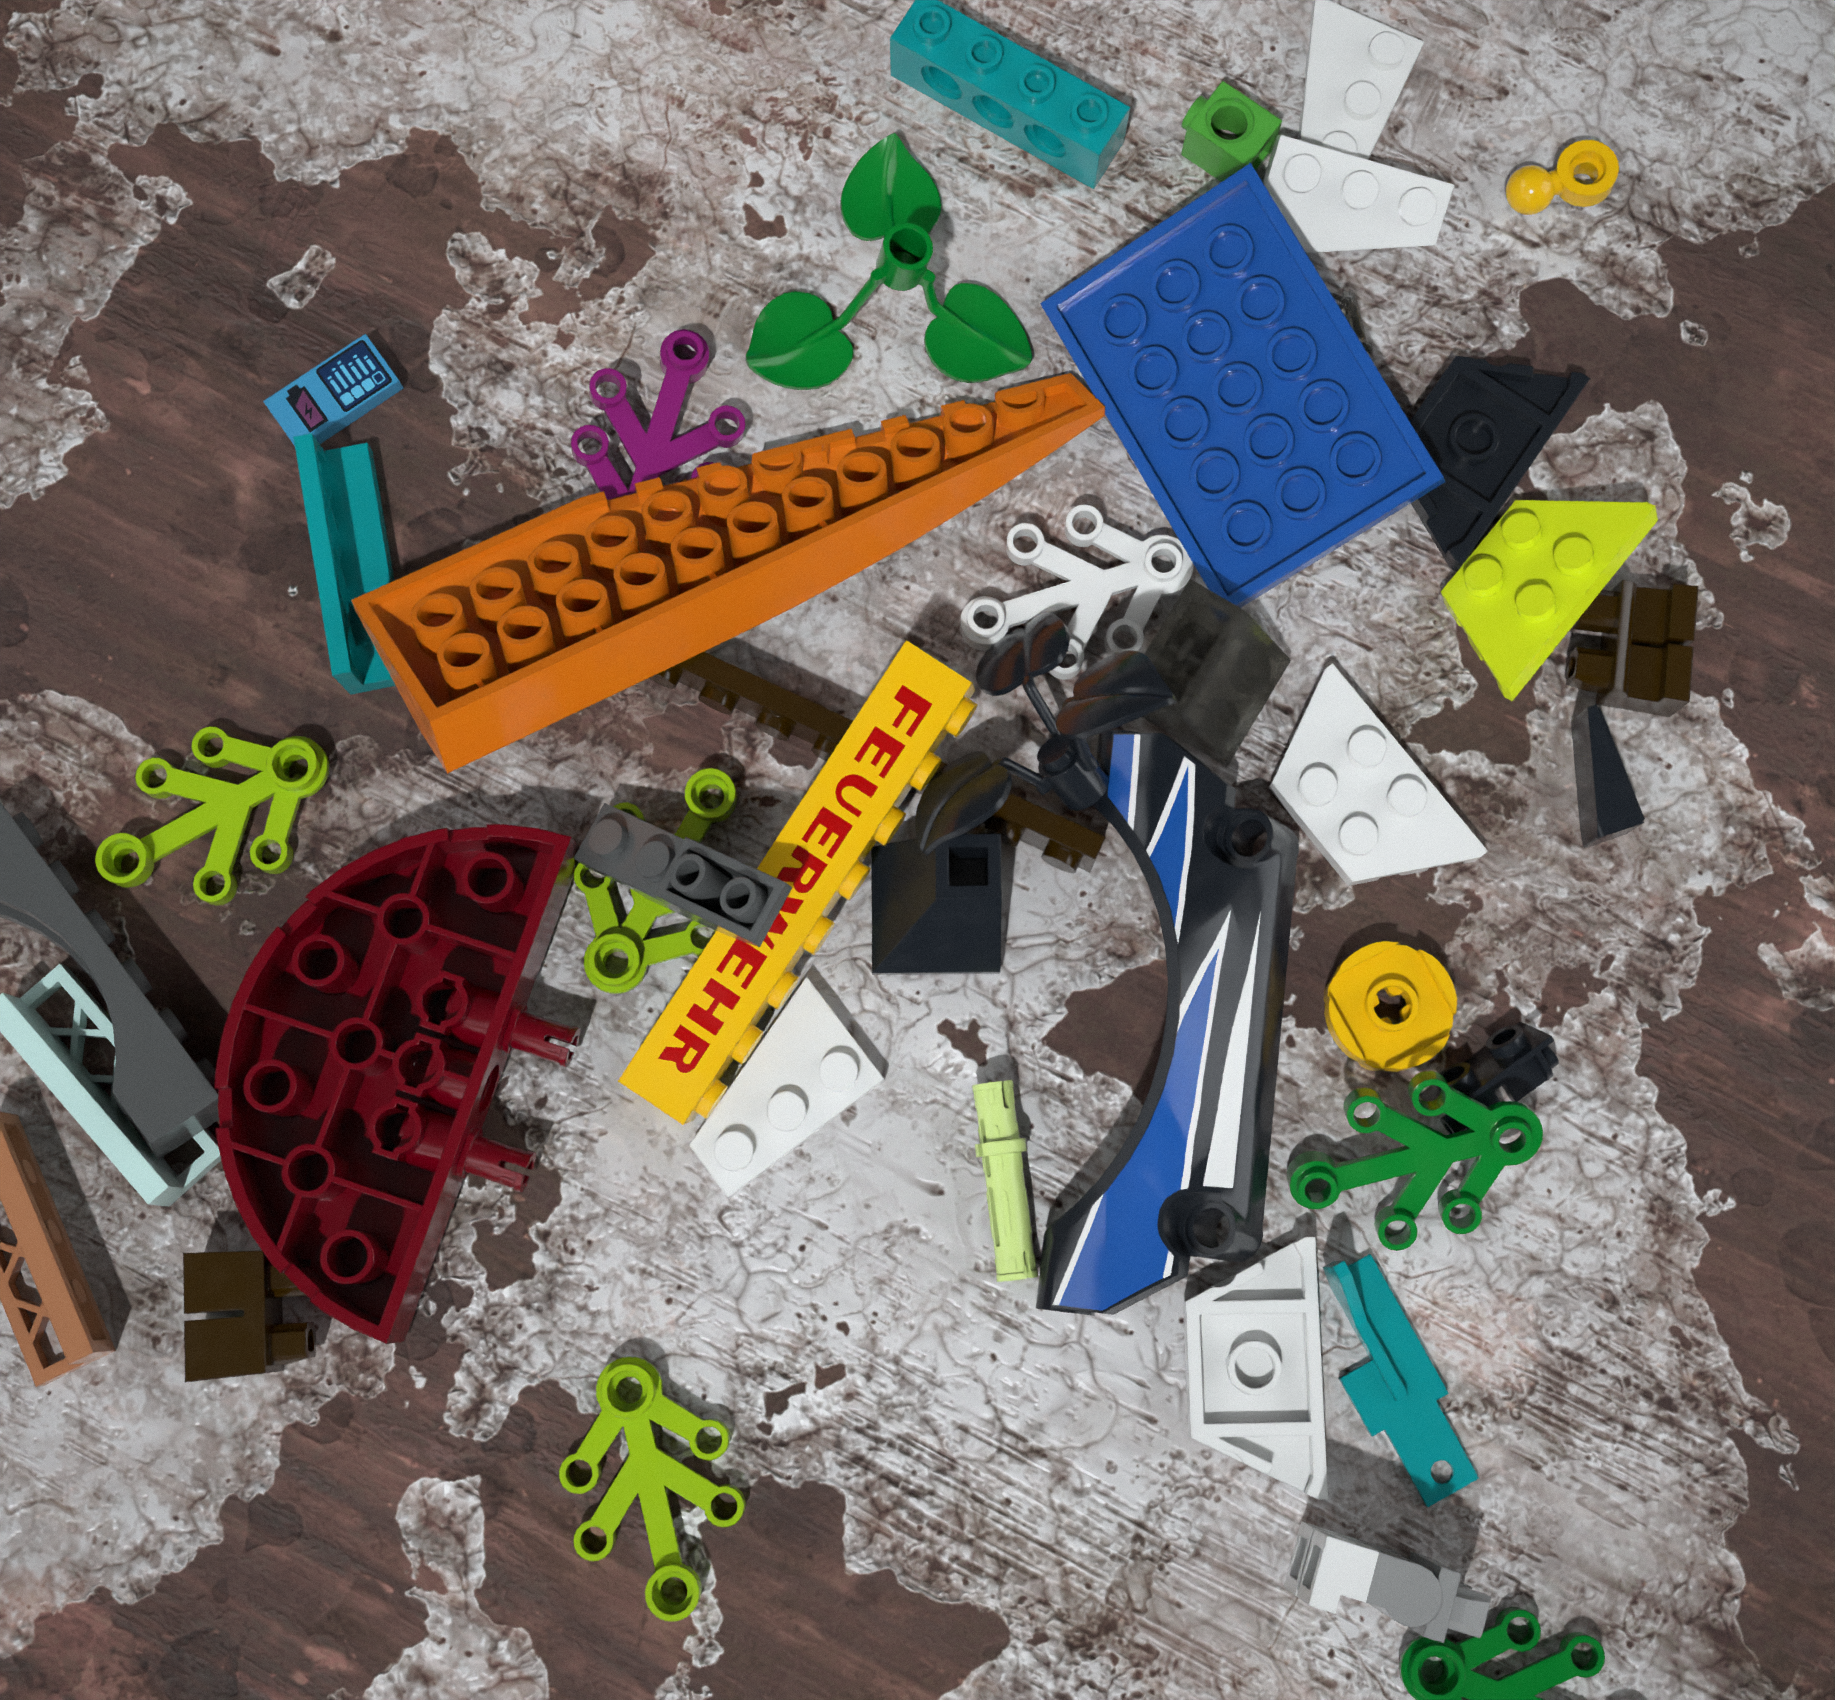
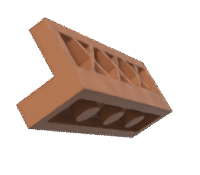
[0,1111,116,1387]

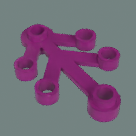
[571,329,745,500]

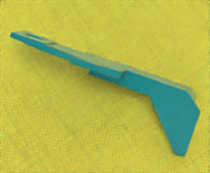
[1323,1254,1479,1507]

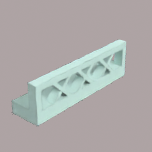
[0,964,221,1207]

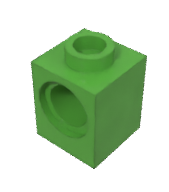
[1181,81,1282,182]

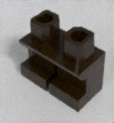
[1566,579,1699,717]
[183,1251,316,1383]

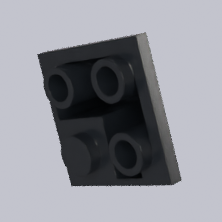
[871,834,1002,975]

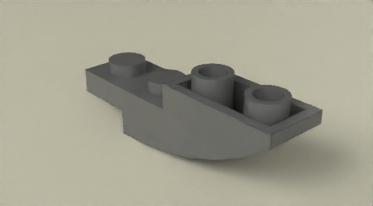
[573,803,792,947]

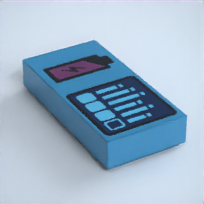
[263,334,404,446]

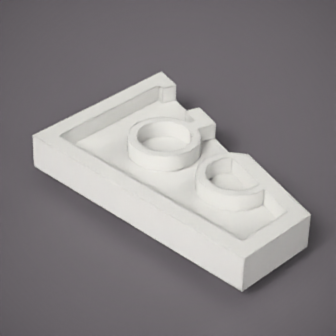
[1298,0,1424,160]
[1263,135,1454,253]
[689,977,884,1199]

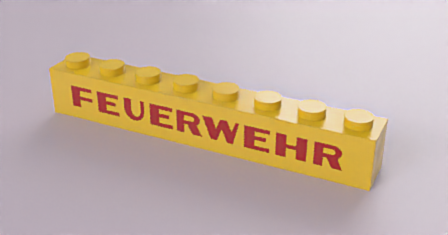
[618,640,978,1125]

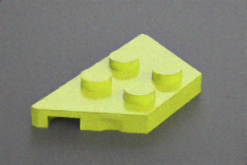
[1441,500,1658,701]

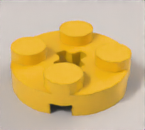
[1323,941,1457,1072]

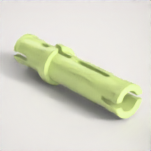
[972,1080,1039,1282]

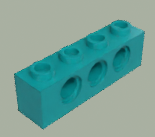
[890,0,1130,189]

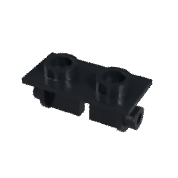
[1419,1021,1559,1134]

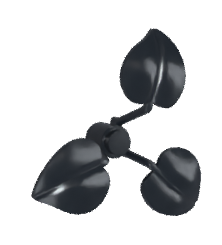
[915,613,1176,857]

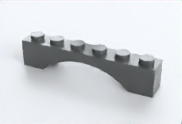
[0,802,219,1160]

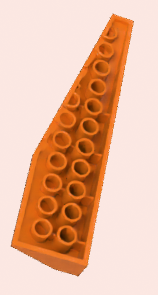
[351,373,1105,774]

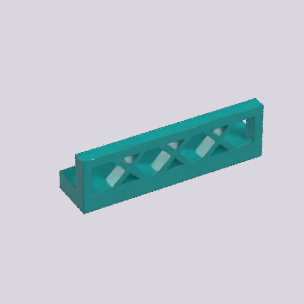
[293,433,396,695]

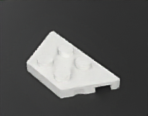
[1269,663,1488,886]
[1183,1237,1328,1500]

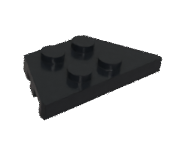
[1410,356,1591,572]

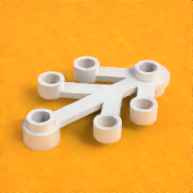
[960,505,1194,680]

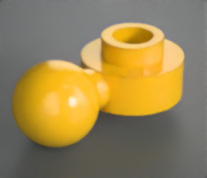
[1505,140,1619,215]

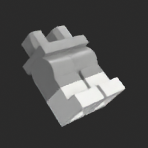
[1284,1521,1491,1643]

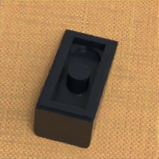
[1571,704,1645,848]

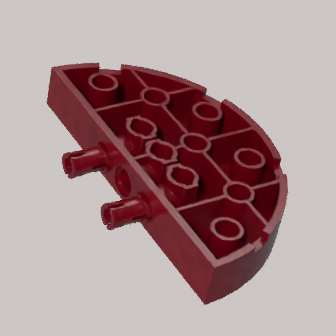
[215,824,581,1344]

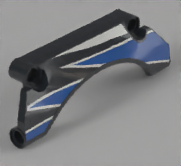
[1036,730,1299,1316]

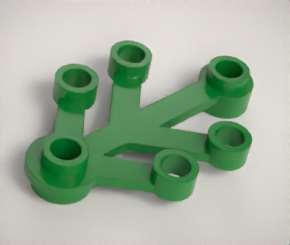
[1287,1071,1543,1251]
[1399,1606,1605,1700]

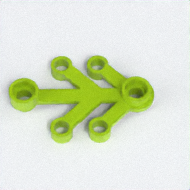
[95,726,329,906]
[574,768,737,994]
[559,1356,746,1622]

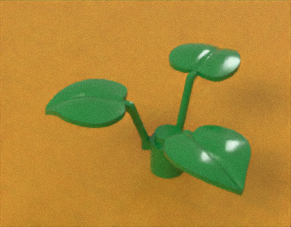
[745,133,1032,390]

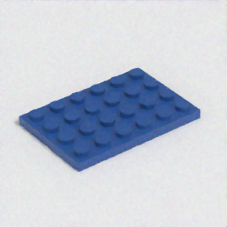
[1040,163,1446,616]

